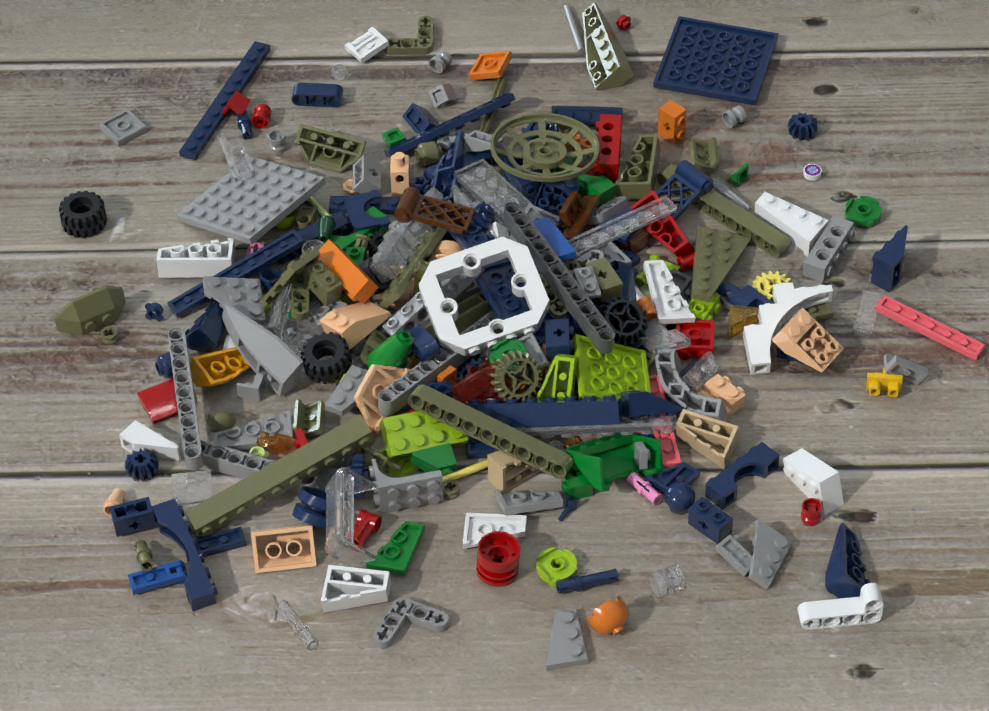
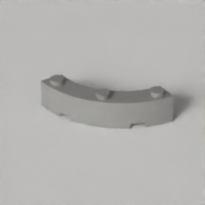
[655,348,727,422]

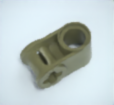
[296,204,318,230]

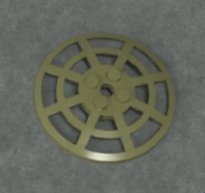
[490,113,599,182]

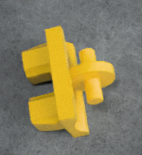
[866,367,903,397]

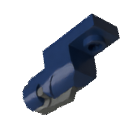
[717,282,775,317]

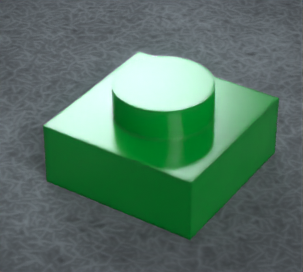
[382,127,406,148]

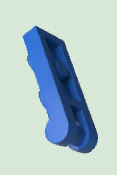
[128,560,188,595]

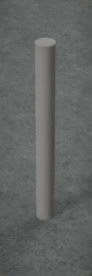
[563,5,585,53]

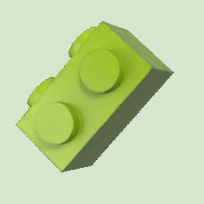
[688,294,721,320]

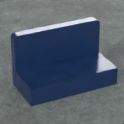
[402,103,439,134]

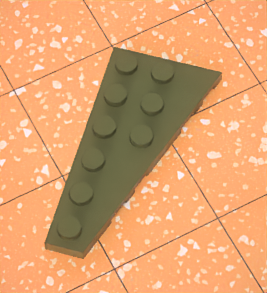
[691,226,751,302]

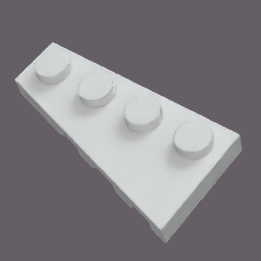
[643,260,696,324]

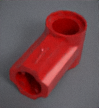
[347,509,382,549]

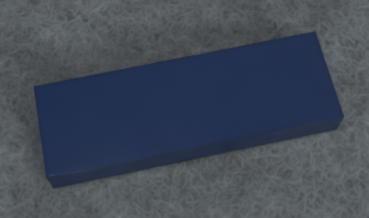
[185,527,247,562]

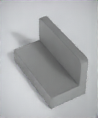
[884,353,929,385]

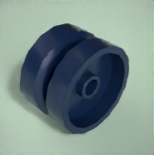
[292,486,343,529]

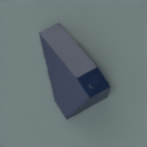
[825,523,871,599]

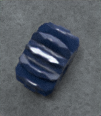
[788,112,818,141]
[124,448,159,482]

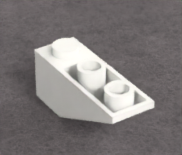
[119,420,181,461]

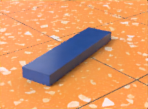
[532,217,577,261]

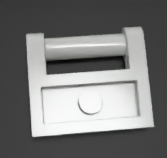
[344,27,389,63]

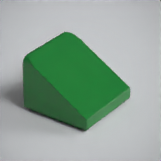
[727,163,749,187]

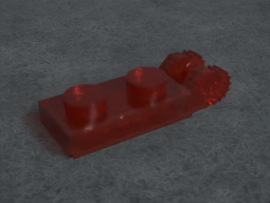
[450,362,498,404]

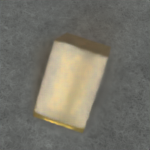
[727,305,759,339]

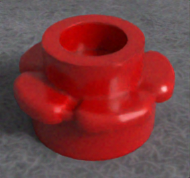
[616,15,632,30]

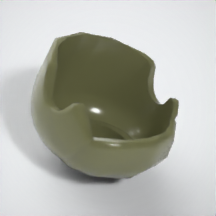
[205,412,236,433]

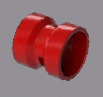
[251,104,272,129]
[801,498,822,526]

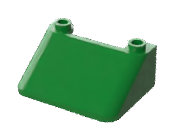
[566,432,663,492]

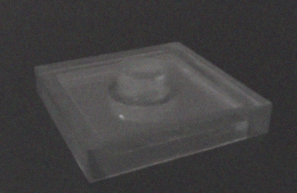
[640,329,691,355]

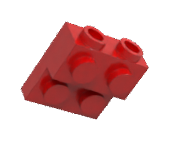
[675,320,715,361]

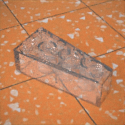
[369,214,432,283]

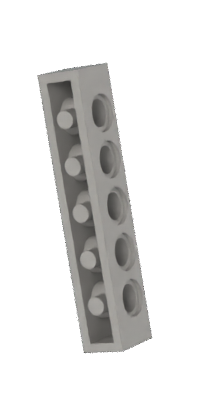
[382,249,485,336]

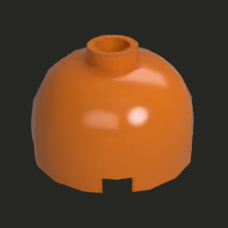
[586,596,629,636]

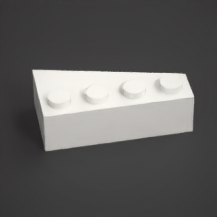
[755,192,828,256]
[156,238,236,278]

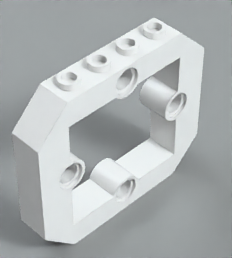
[419,236,549,356]

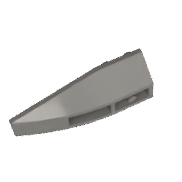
[222,303,303,397]

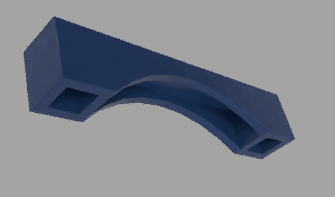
[152,499,218,611]

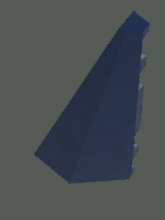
[424,129,465,204]

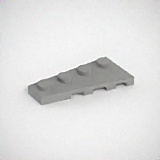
[213,410,294,451]

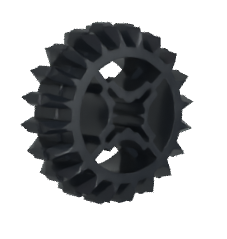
[599,295,648,346]

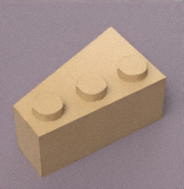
[676,409,739,469]
[487,451,540,493]

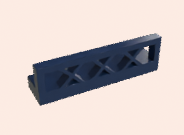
[552,105,623,125]

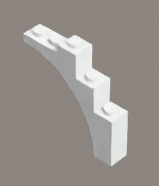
[743,282,833,375]

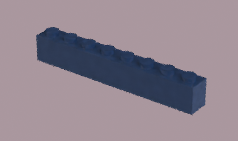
[464,395,622,427]

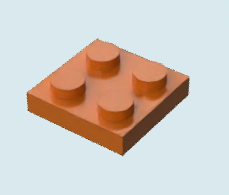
[468,51,513,80]

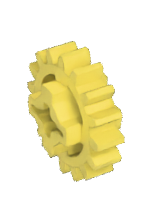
[753,271,791,302]

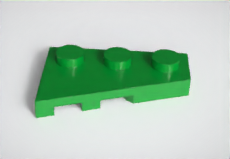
[366,521,425,576]

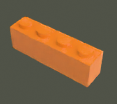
[319,239,379,304]

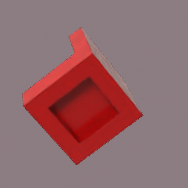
[222,90,251,115]

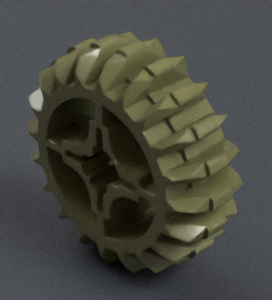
[490,350,543,401]

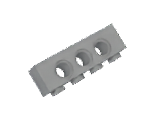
[803,215,855,283]

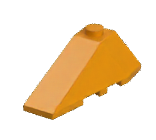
[190,347,250,387]

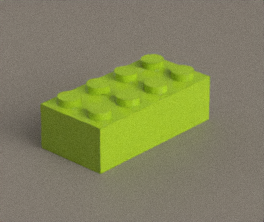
[379,411,468,460]

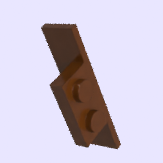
[559,191,601,242]

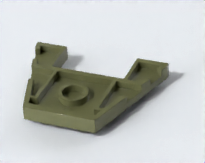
[260,248,321,308]

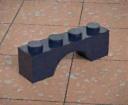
[705,442,780,510]

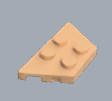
[353,364,411,434]

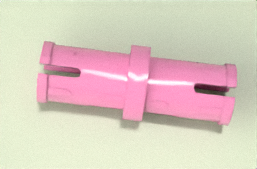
[627,472,663,505]

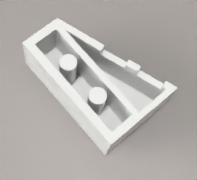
[783,448,844,515]
[321,565,391,613]

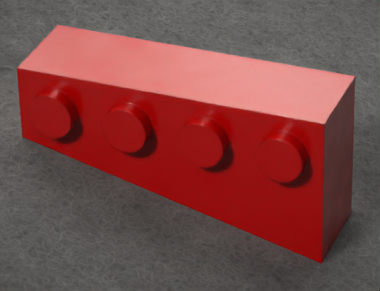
[629,190,695,257]

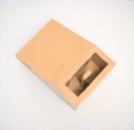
[771,308,844,373]

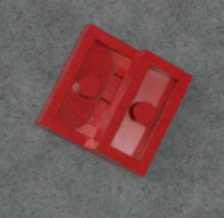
[137,379,178,424]

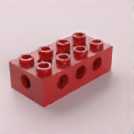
[593,114,622,184]

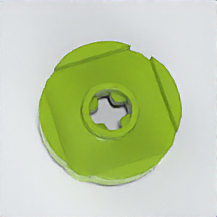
[536,547,577,587]

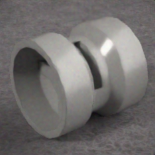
[429,50,452,73]
[722,105,747,128]
[268,129,287,154]

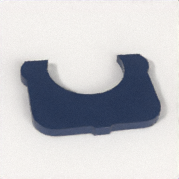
[345,190,390,230]

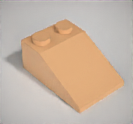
[319,300,391,350]

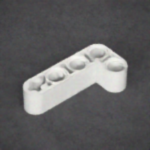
[797,583,884,630]

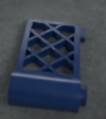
[656,160,714,220]

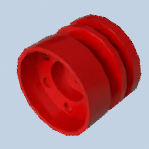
[476,531,521,587]

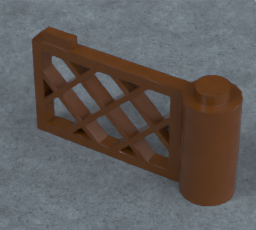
[394,187,475,235]

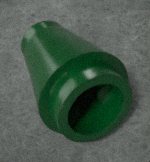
[318,215,336,243]

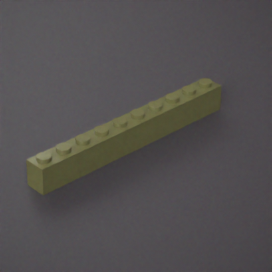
[185,414,375,538]

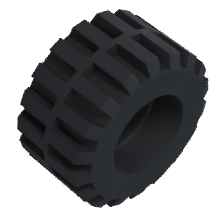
[59,191,107,238]
[301,332,352,384]

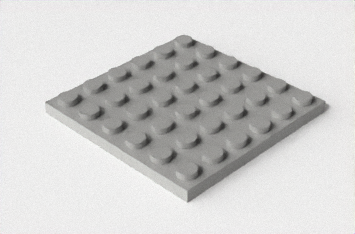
[176,156,326,245]

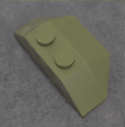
[295,124,366,173]
[53,286,126,335]

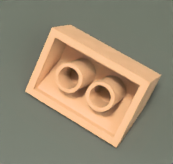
[251,524,317,573]

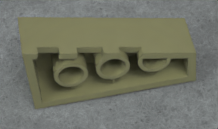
[615,134,660,200]

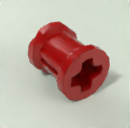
[676,251,695,272]

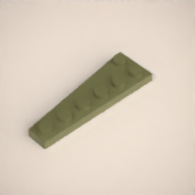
[378,227,447,309]

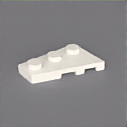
[462,513,527,549]

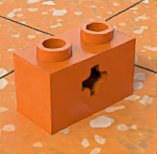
[658,100,687,144]

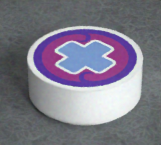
[803,164,822,181]

